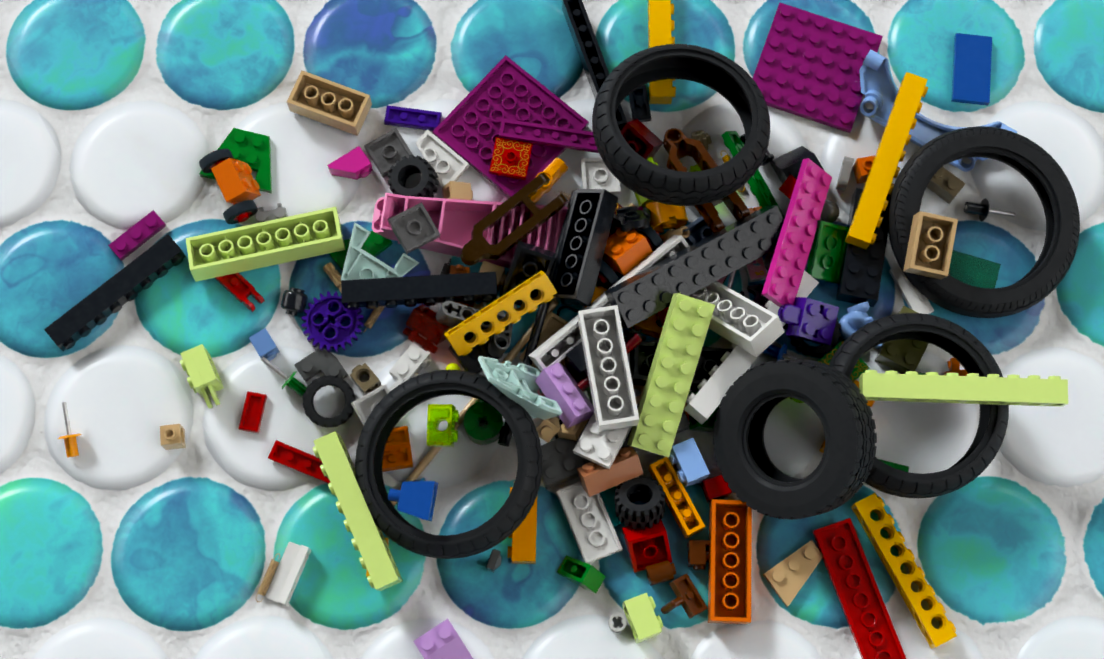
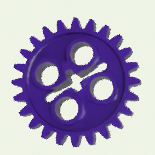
[301,291,364,353]

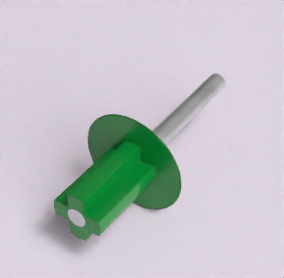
[261,357,307,397]

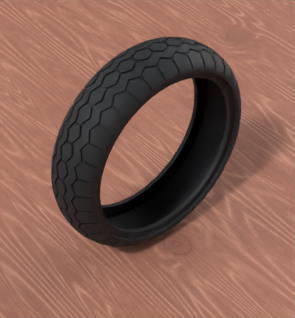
[592,44,770,206]
[829,313,1009,498]
[355,370,543,559]

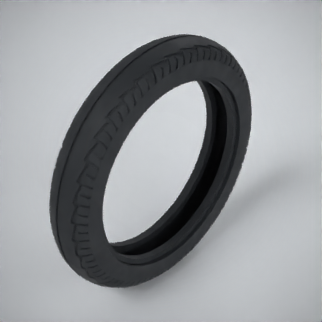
[887,126,1080,318]

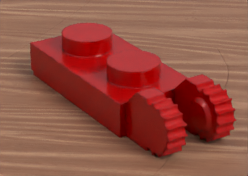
[215,273,265,312]

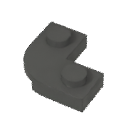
[294,351,348,382]

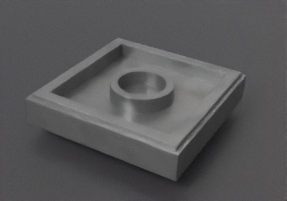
[364,128,413,177]
[388,202,441,254]

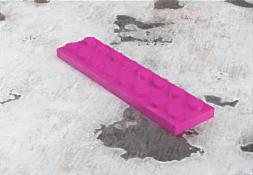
[761,158,832,307]

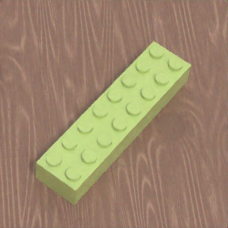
[186,207,345,282]
[627,293,715,458]
[312,431,403,591]

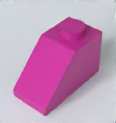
[327,146,373,180]

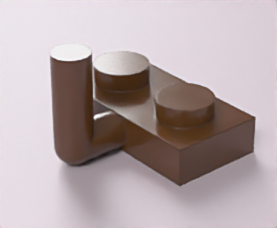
[661,574,708,618]

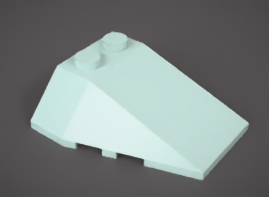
[478,356,562,420]

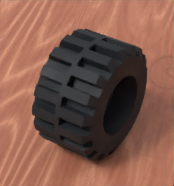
[387,155,439,198]
[615,475,665,530]

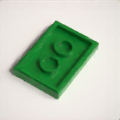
[806,220,849,284]

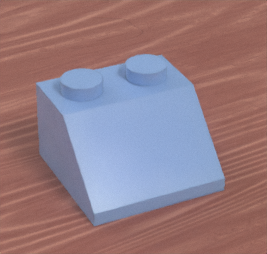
[669,438,710,487]

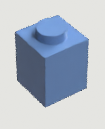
[249,328,280,361]

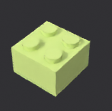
[622,593,664,644]

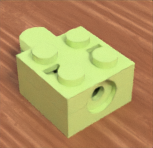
[180,344,224,409]

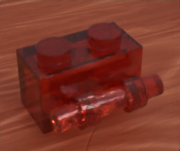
[403,304,452,354]

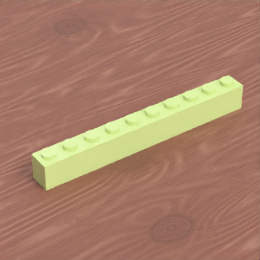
[859,370,1068,407]

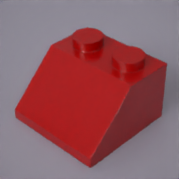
[622,519,672,573]

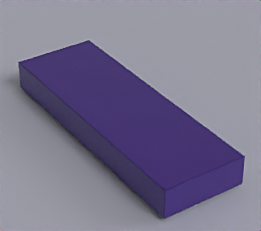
[384,105,442,131]

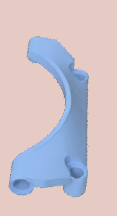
[860,49,1018,172]

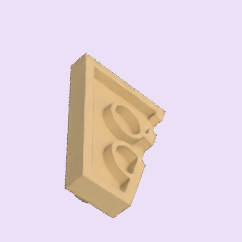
[763,540,823,607]

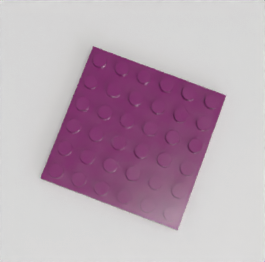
[752,3,883,133]
[432,55,589,197]

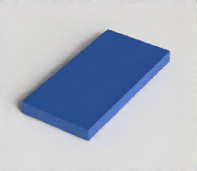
[951,33,992,106]

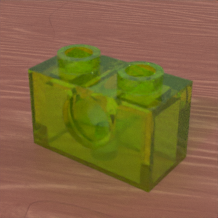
[427,404,459,447]

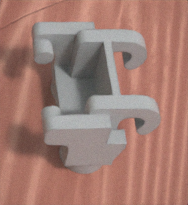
[255,203,288,223]

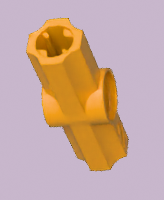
[530,157,568,204]

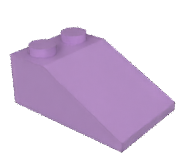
[413,619,473,659]

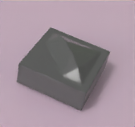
[486,549,501,573]

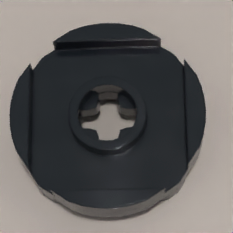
[613,206,651,232]

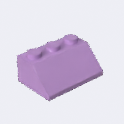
[535,363,594,428]

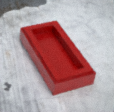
[238,391,267,434]

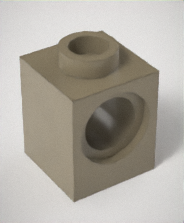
[350,363,381,395]

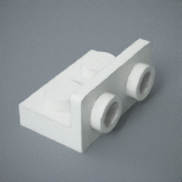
[389,342,432,382]

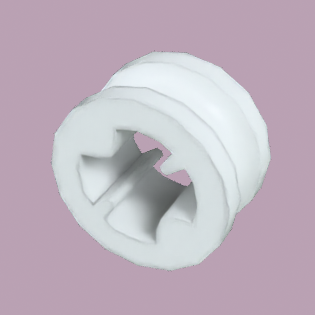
[608,613,627,632]

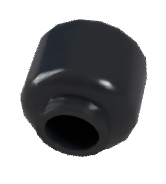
[281,287,308,316]

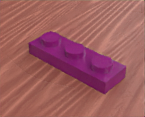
[108,210,166,261]

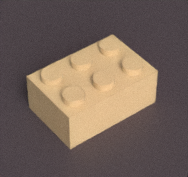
[903,211,958,279]

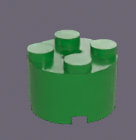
[463,402,503,445]

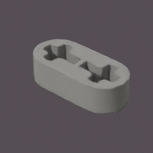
[836,156,854,191]

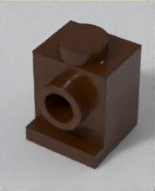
[687,540,709,571]

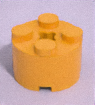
[646,202,688,233]

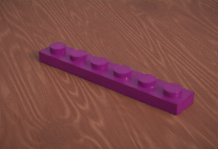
[499,119,599,153]

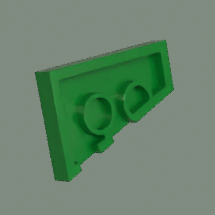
[329,231,393,271]

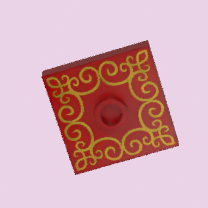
[489,137,533,180]

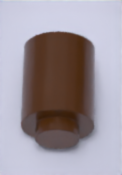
[645,560,677,586]

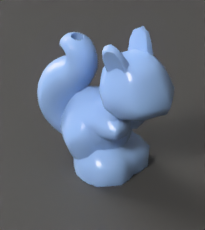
[838,301,883,349]

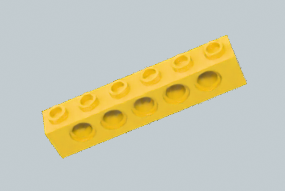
[444,270,557,356]

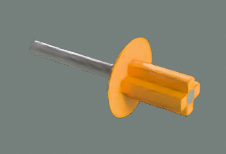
[58,402,82,457]

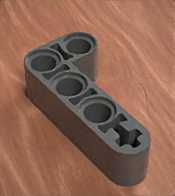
[436,301,513,358]

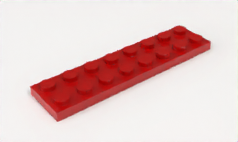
[812,518,906,659]

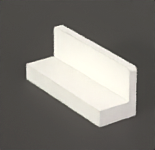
[266,542,311,606]

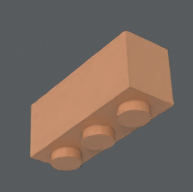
[577,446,644,497]

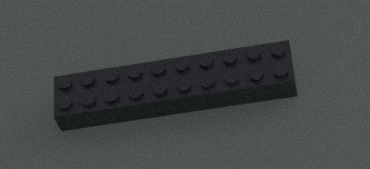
[604,205,784,328]

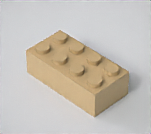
[287,70,372,136]

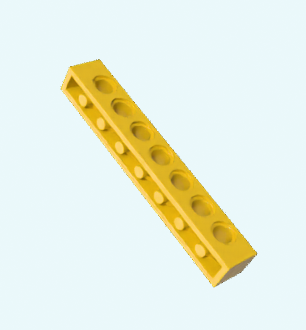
[851,493,957,649]

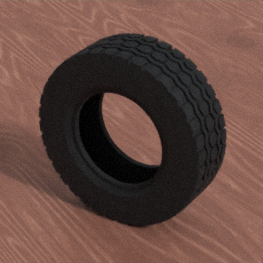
[713,359,877,520]

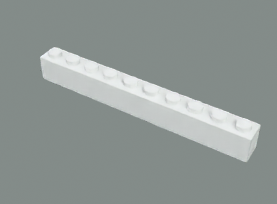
[528,235,689,371]
[684,270,819,425]

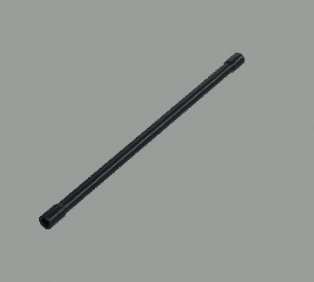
[498,190,575,447]

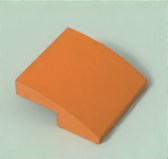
[382,426,413,472]

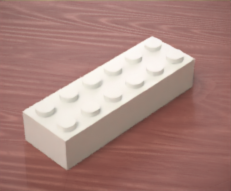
[689,281,784,357]
[578,305,639,432]

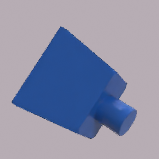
[388,481,439,521]

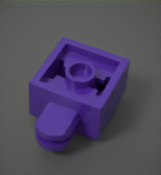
[778,297,839,345]

